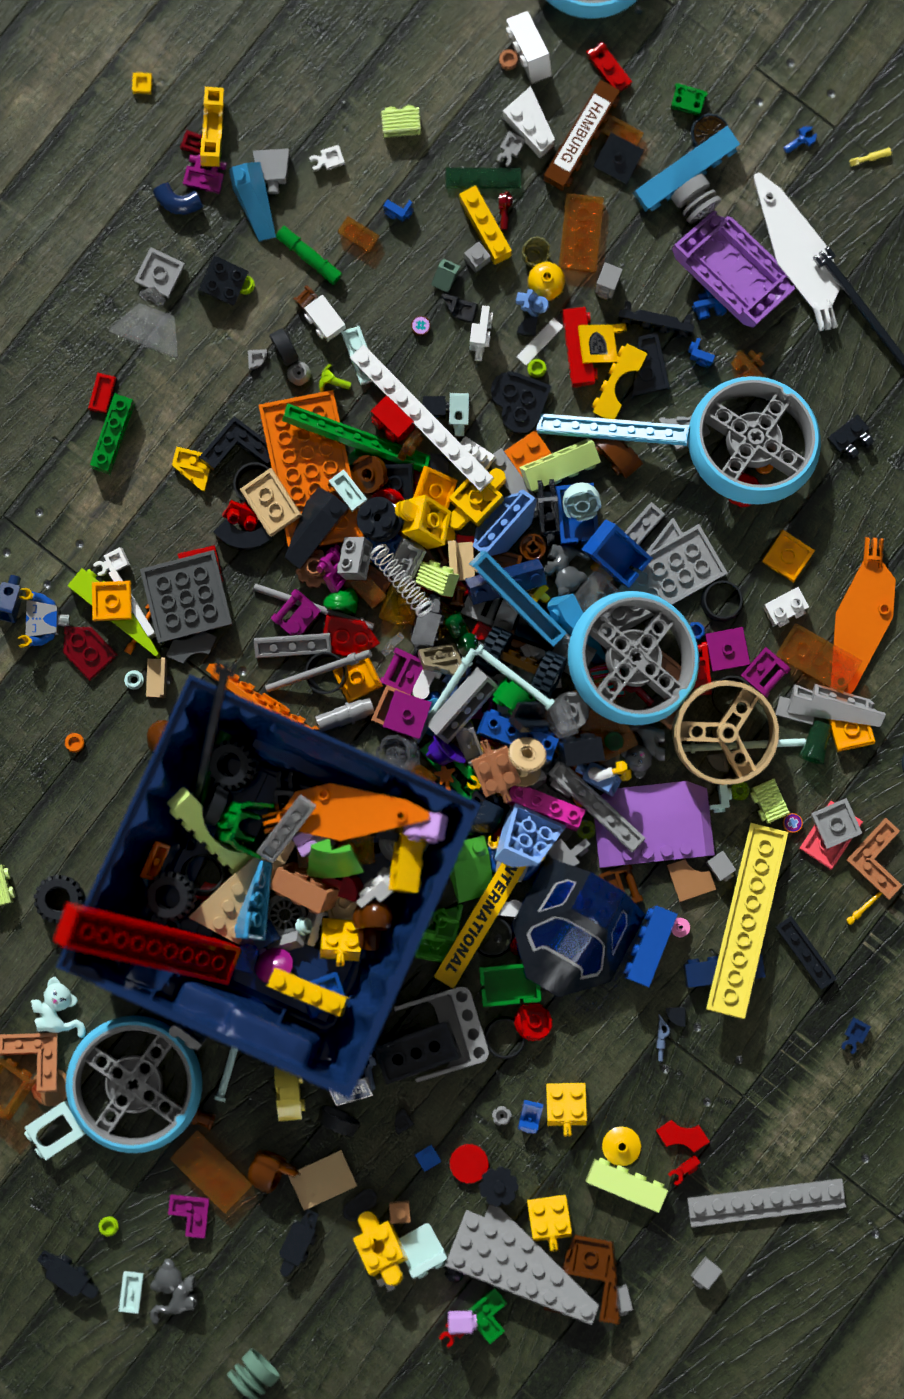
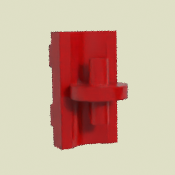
[222,500,259,532]

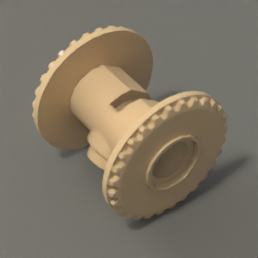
[508,737,546,787]

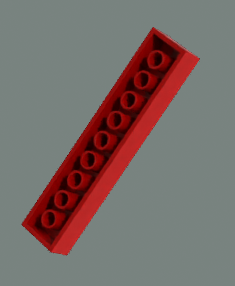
[54,902,241,985]

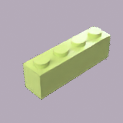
[519,439,601,492]
[586,1158,668,1212]

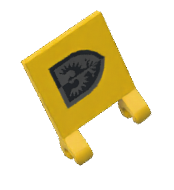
[578,323,627,363]

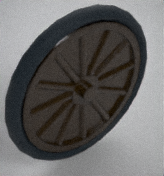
[691,113,729,147]

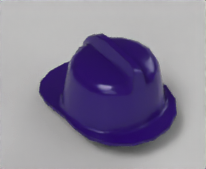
[426,735,466,766]

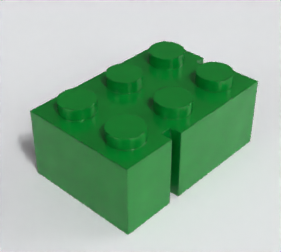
[479,964,541,1007]

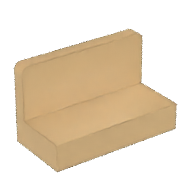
[448,540,475,581]
[146,658,167,698]

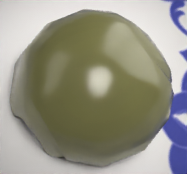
[522,236,550,267]

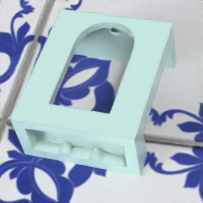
[24,1100,86,1160]

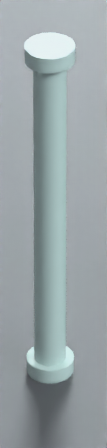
[474,644,554,710]
[214,1046,238,1102]

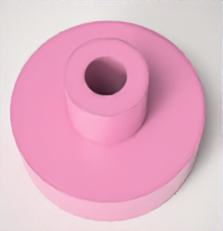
[671,918,690,937]

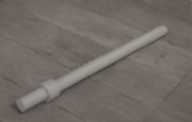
[265,649,372,692]

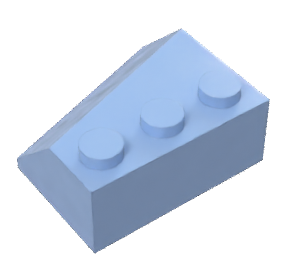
[494,803,567,867]

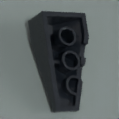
[285,487,349,570]

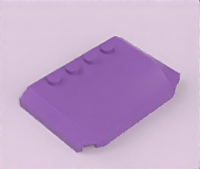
[672,211,795,328]
[594,781,715,868]

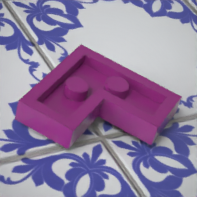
[168,1194,210,1238]

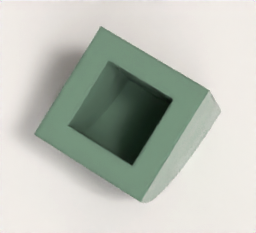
[431,259,460,292]

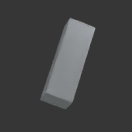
[268,931,305,951]

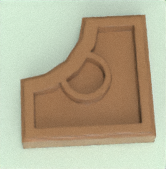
[667,859,716,902]

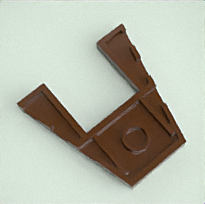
[544,1235,620,1324]

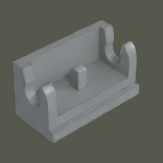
[387,538,426,584]
[456,721,483,766]

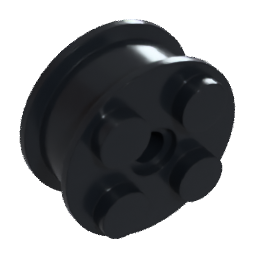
[357,497,403,542]

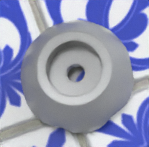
[287,362,311,386]

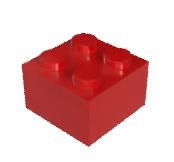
[371,395,414,444]

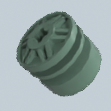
[228,1348,280,1399]

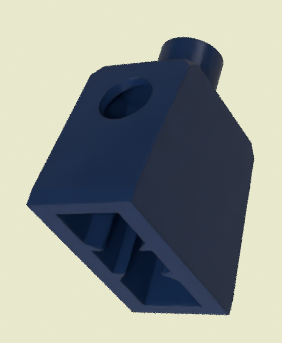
[0,575,23,624]

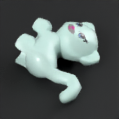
[31,977,86,1038]

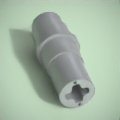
[315,698,375,732]

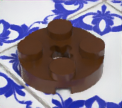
[351,455,388,494]

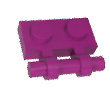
[183,154,227,194]
[316,544,346,593]

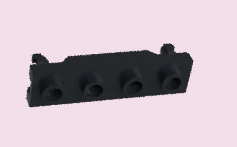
[617,301,694,338]

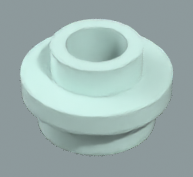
[124,670,144,690]
[295,917,313,936]

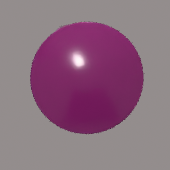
[255,948,293,984]

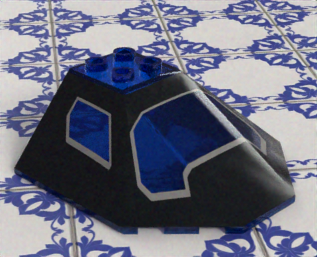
[511,857,646,997]

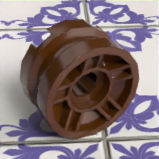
[519,534,546,561]

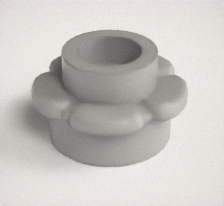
[492,1106,511,1125]

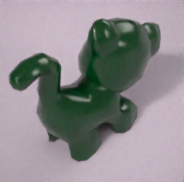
[444,610,478,663]

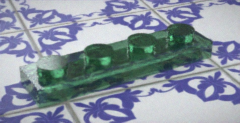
[446,168,521,189]

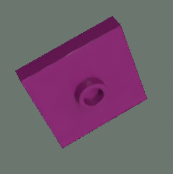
[705,627,750,672]
[383,690,432,739]

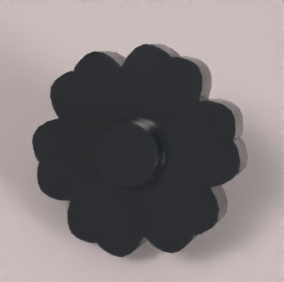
[479,1166,519,1207]

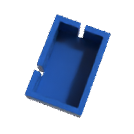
[555,483,598,546]
[582,519,653,588]

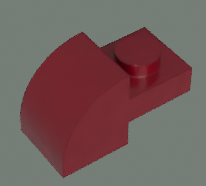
[322,875,363,902]

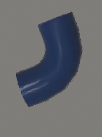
[153,183,203,215]

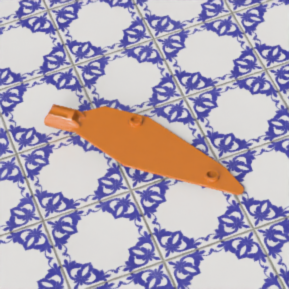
[830,537,896,694]
[262,783,430,841]

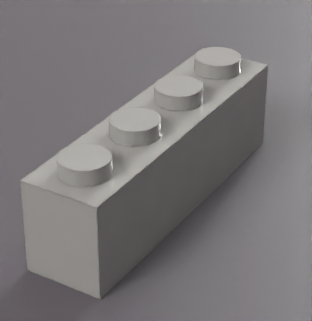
[426,667,499,744]

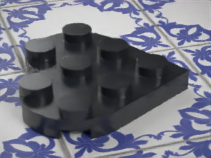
[491,371,552,434]

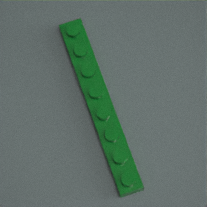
[282,403,430,472]

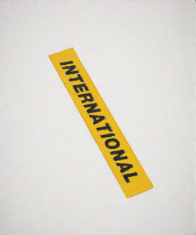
[434,863,527,989]

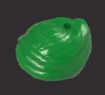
[323,588,359,614]

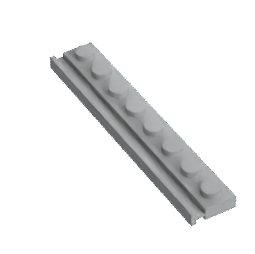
[687,1178,846,1227]

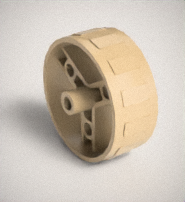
[672,680,779,785]

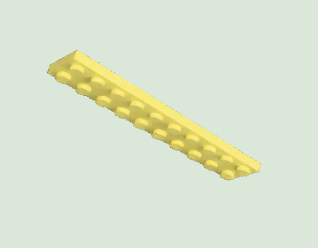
[706,823,788,1019]

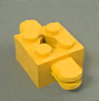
[449,468,506,531]
[395,495,455,549]
[353,1212,408,1286]

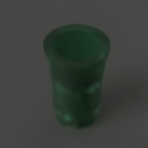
[798,721,832,765]

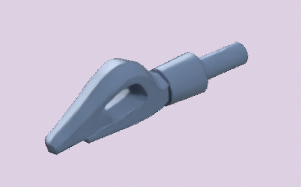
[657,1014,670,1061]

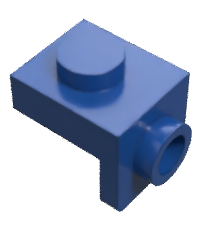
[383,199,414,222]
[688,337,715,367]
[518,1100,543,1133]

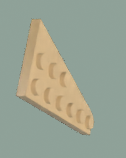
[188,840,295,945]

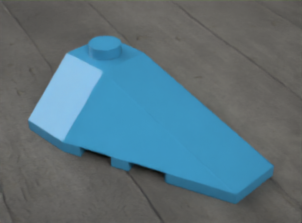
[229,162,276,241]
[547,593,606,664]
[235,861,272,941]

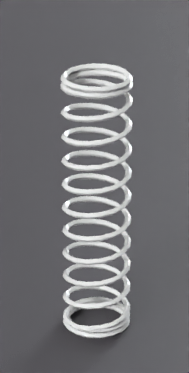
[370,544,434,617]

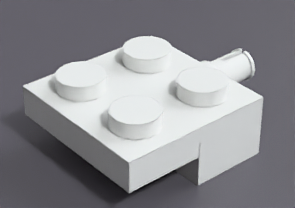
[469,306,493,361]
[356,866,393,908]

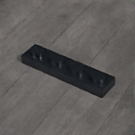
[775,916,837,990]

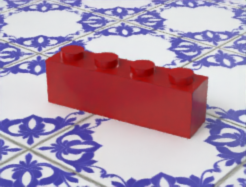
[562,307,598,387]

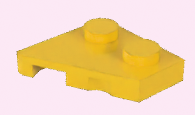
[172,447,211,492]

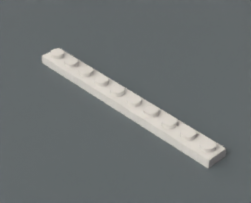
[350,344,494,492]

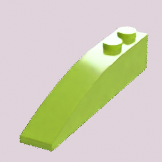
[67,568,161,659]

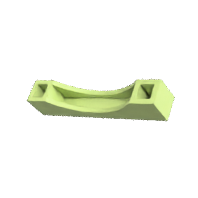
[167,786,253,875]

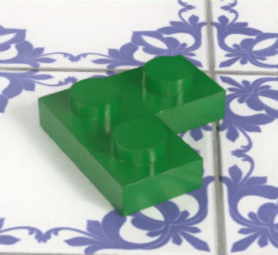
[467,1287,507,1344]

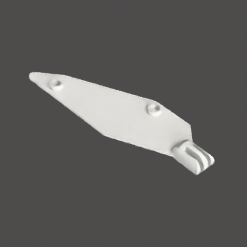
[754,173,841,331]

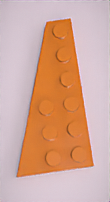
[206,664,319,732]

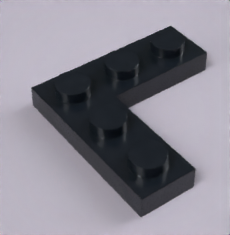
[199,416,270,471]

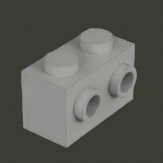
[337,537,373,580]

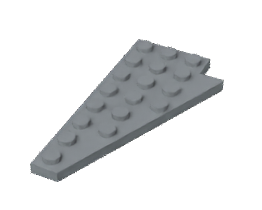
[599,518,728,645]
[445,1204,599,1325]

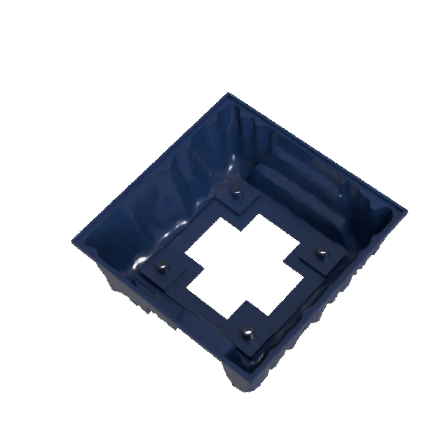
[56,674,481,1099]

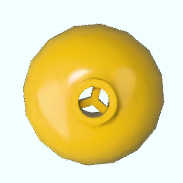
[527,262,565,301]

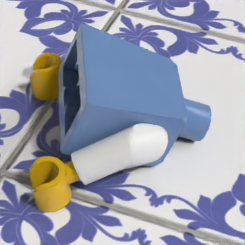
[575,761,632,797]

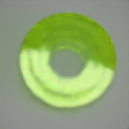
[731,782,750,801]
[577,820,596,840]

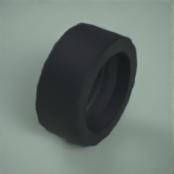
[269,328,299,366]

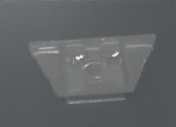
[109,303,178,359]

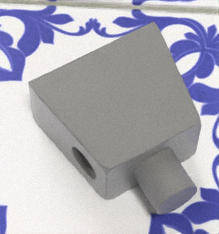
[253,149,290,195]

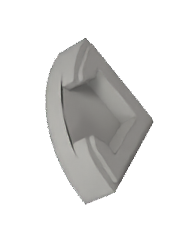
[248,349,267,370]

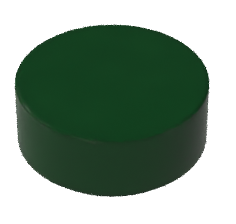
[604,731,624,751]

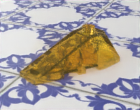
[379,581,465,631]

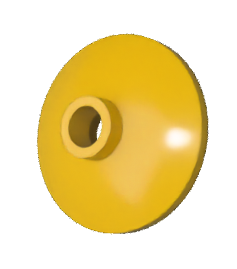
[602,1127,641,1166]

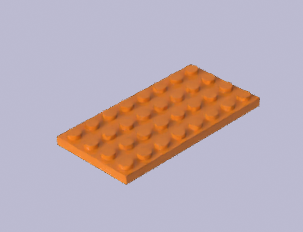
[258,390,364,547]

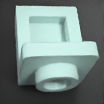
[709,785,732,813]

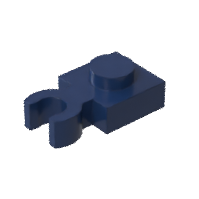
[841,1017,871,1054]

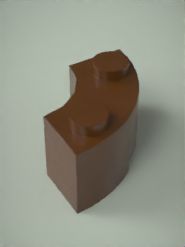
[591,438,643,478]

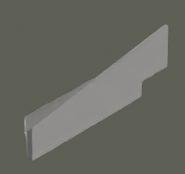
[787,684,886,727]

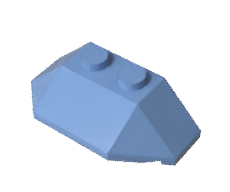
[473,490,537,556]

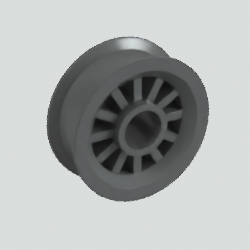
[267,895,307,936]

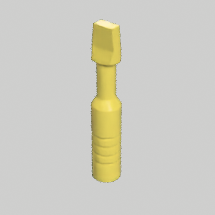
[849,148,892,166]

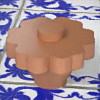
[296,550,334,588]

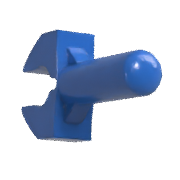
[784,126,817,153]

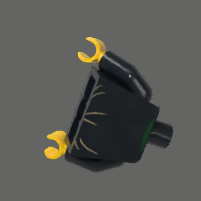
[467,776,507,837]

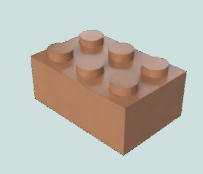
[270,861,339,914]

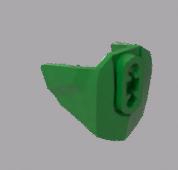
[216,801,275,859]

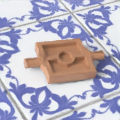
[471,740,522,803]

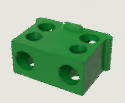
[671,83,708,116]

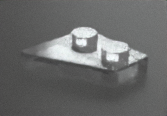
[542,696,579,739]

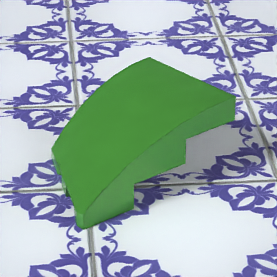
[306,839,364,878]
[414,904,463,963]

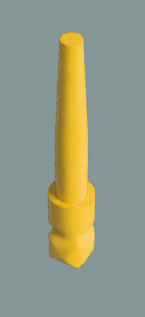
[847,892,882,925]

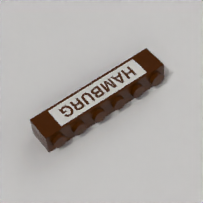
[543,80,621,191]

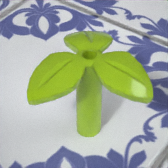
[319,364,351,392]

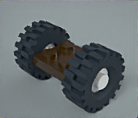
[475,626,567,699]

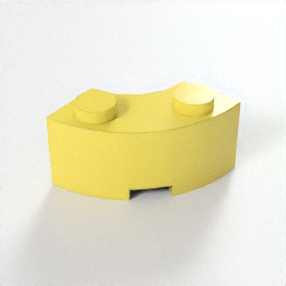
[274,1066,305,1121]

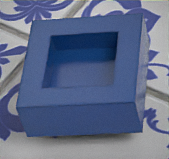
[415,1144,441,1171]

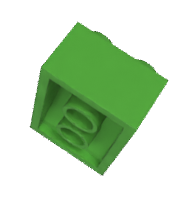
[450,835,492,903]

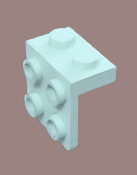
[399,1223,447,1279]

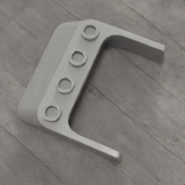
[394,987,489,1083]

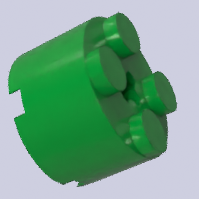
[492,676,537,715]

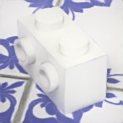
[304,294,346,342]
[763,587,809,627]

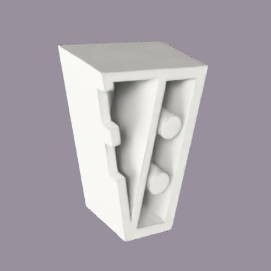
[505,11,552,84]
[502,86,555,158]

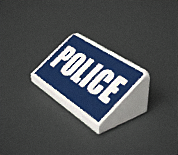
[329,1077,373,1106]

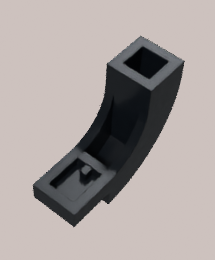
[213,518,274,551]

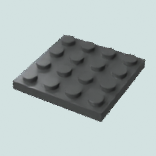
[140,550,233,644]

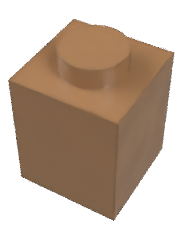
[389,1200,411,1224]

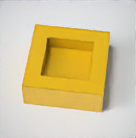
[132,72,152,94]

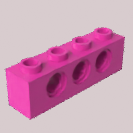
[506,785,585,831]

